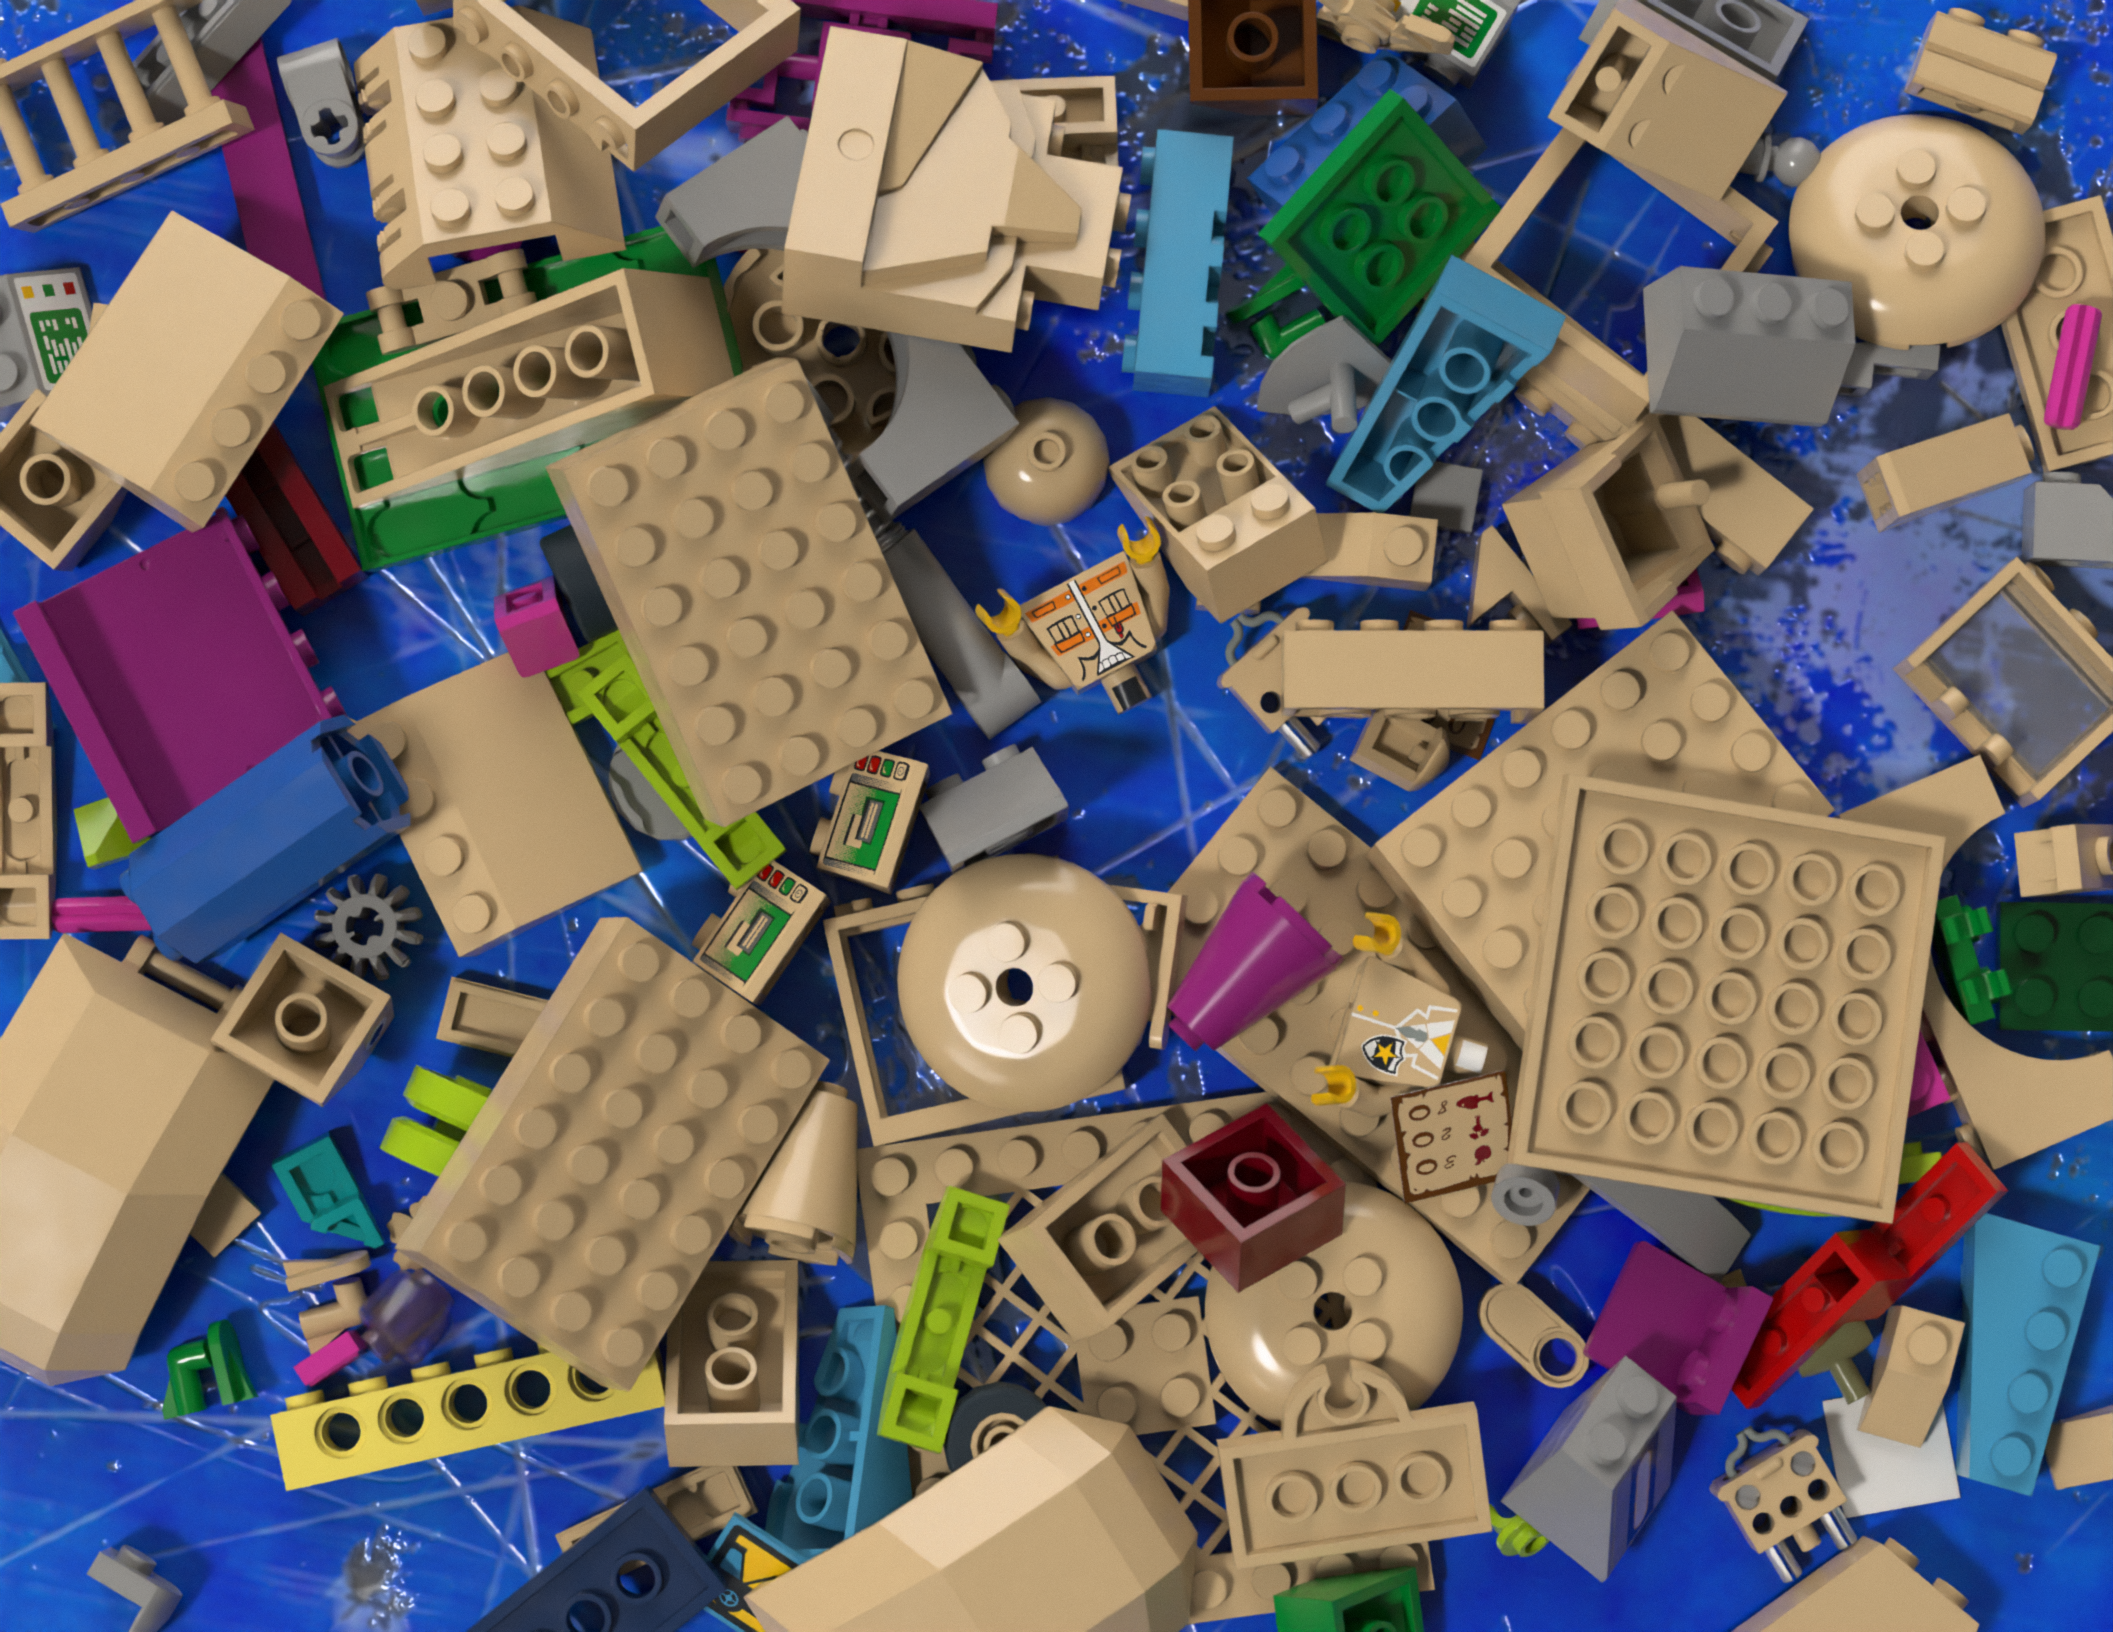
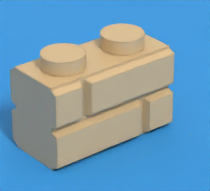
[1904,8,2057,135]

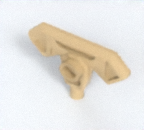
[1316,0,1455,55]

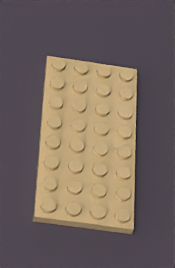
[1139,767,1590,1289]

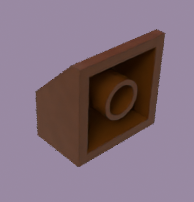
[1188,0,1318,116]

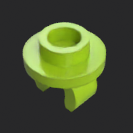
[1489,1504,1549,1557]

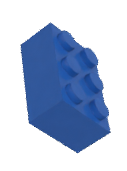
[1247,49,1488,216]

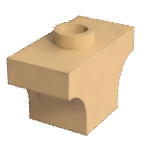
[2014,824,2113,897]

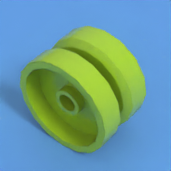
[379,1065,493,1177]

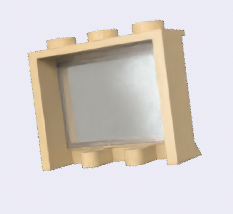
[1892,557,2113,808]

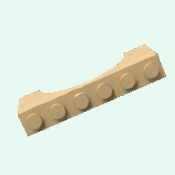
[1832,755,2113,1170]

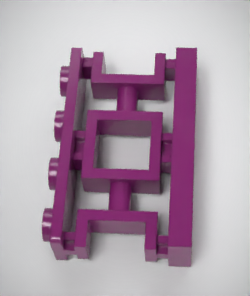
[726,0,999,143]

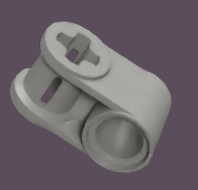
[277,38,366,169]

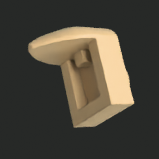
[1349,709,1450,792]

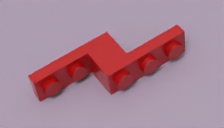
[1731,1142,2008,1409]

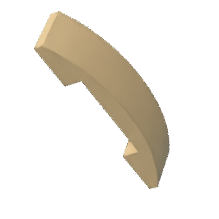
[0,682,57,939]

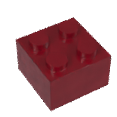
[1160,1103,1346,1293]

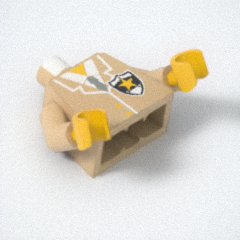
[1311,912,1488,1118]

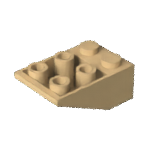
[1547,0,1788,201]
[1108,406,1328,624]

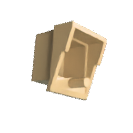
[1501,413,1715,630]

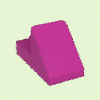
[494,575,579,677]

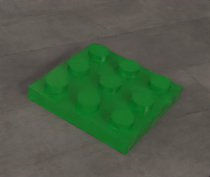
[1258,89,1502,347]

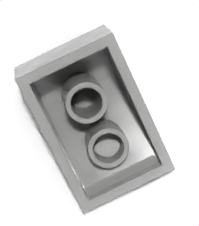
[919,744,1069,874]

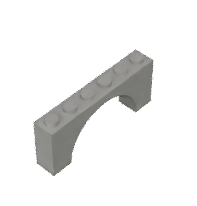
[655,116,1019,525]

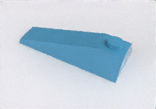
[765,1305,912,1560]

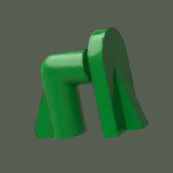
[1225,264,1325,361]
[162,1319,259,1420]

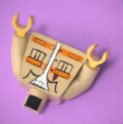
[975,516,1170,715]

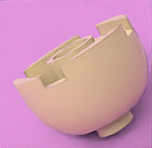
[983,397,1110,526]

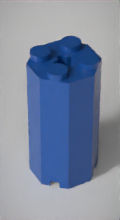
[119,715,411,964]

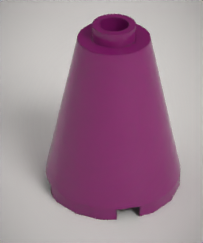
[1167,871,1345,1051]

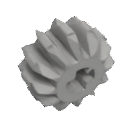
[314,874,423,981]

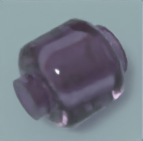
[358,1268,455,1364]

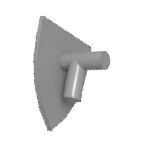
[1257,315,1392,433]

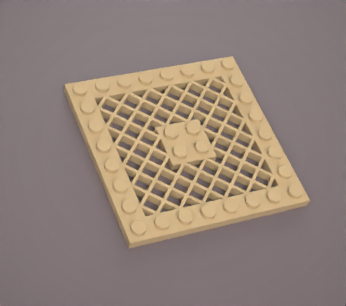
[857,1092,1435,1625]

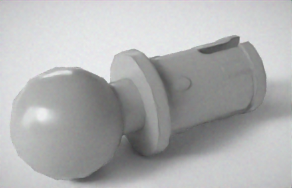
[1738,131,1821,187]

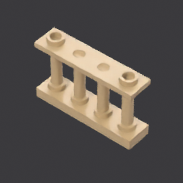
[0,0,255,233]

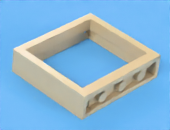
[453,0,801,172]
[1463,127,1779,428]
[823,855,1125,1147]

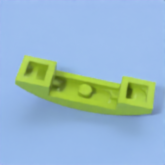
[576,653,787,891]
[877,1186,1010,1454]

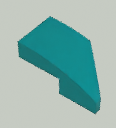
[272,1131,385,1248]

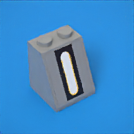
[1501,1356,1677,1582]

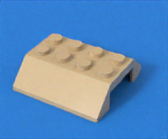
[354,5,626,290]

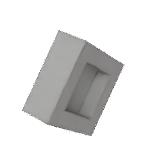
[1409,461,1483,535]

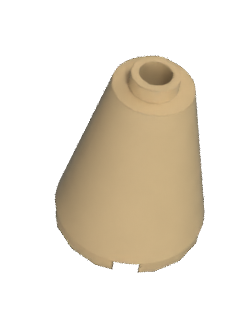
[728,1081,858,1266]

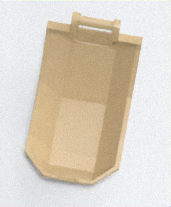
[0,933,276,1386]
[743,1406,1198,1632]

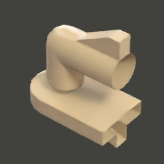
[283,1250,371,1354]

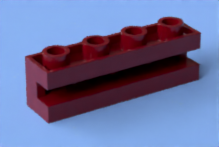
[224,421,369,617]

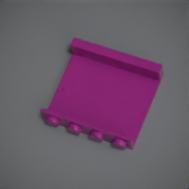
[12,506,348,844]

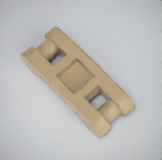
[366,248,537,355]

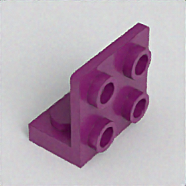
[1583,1241,1774,1415]

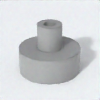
[1491,1164,1560,1226]

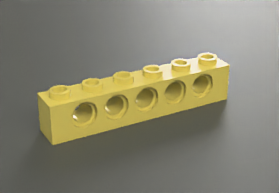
[270,1343,666,1491]

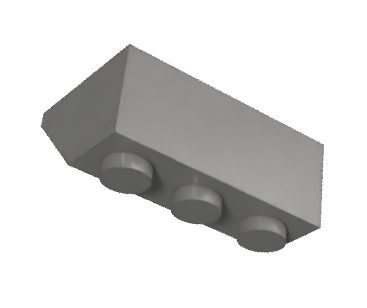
[1578,0,1809,83]
[1643,266,1856,427]

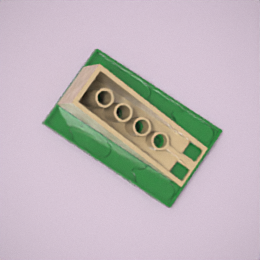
[312,226,743,572]

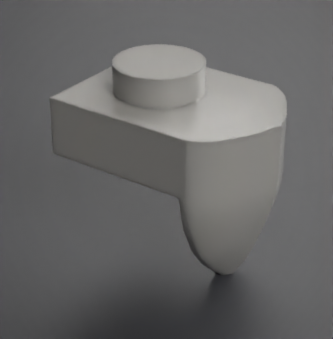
[87,1545,183,1632]

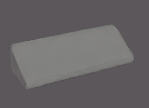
[132,0,292,126]

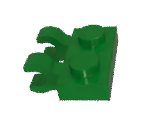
[1932,895,2013,1025]

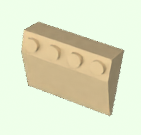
[29,211,344,533]
[349,652,644,957]

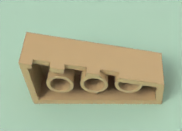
[1281,619,1544,724]

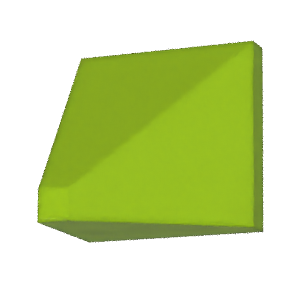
[73,797,152,870]

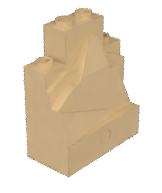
[782,26,1131,353]

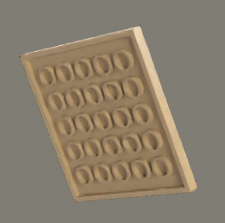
[1507,774,1946,1224]

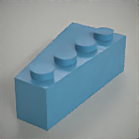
[1122,129,1234,398]
[1325,255,1566,513]
[1956,1213,2100,1497]

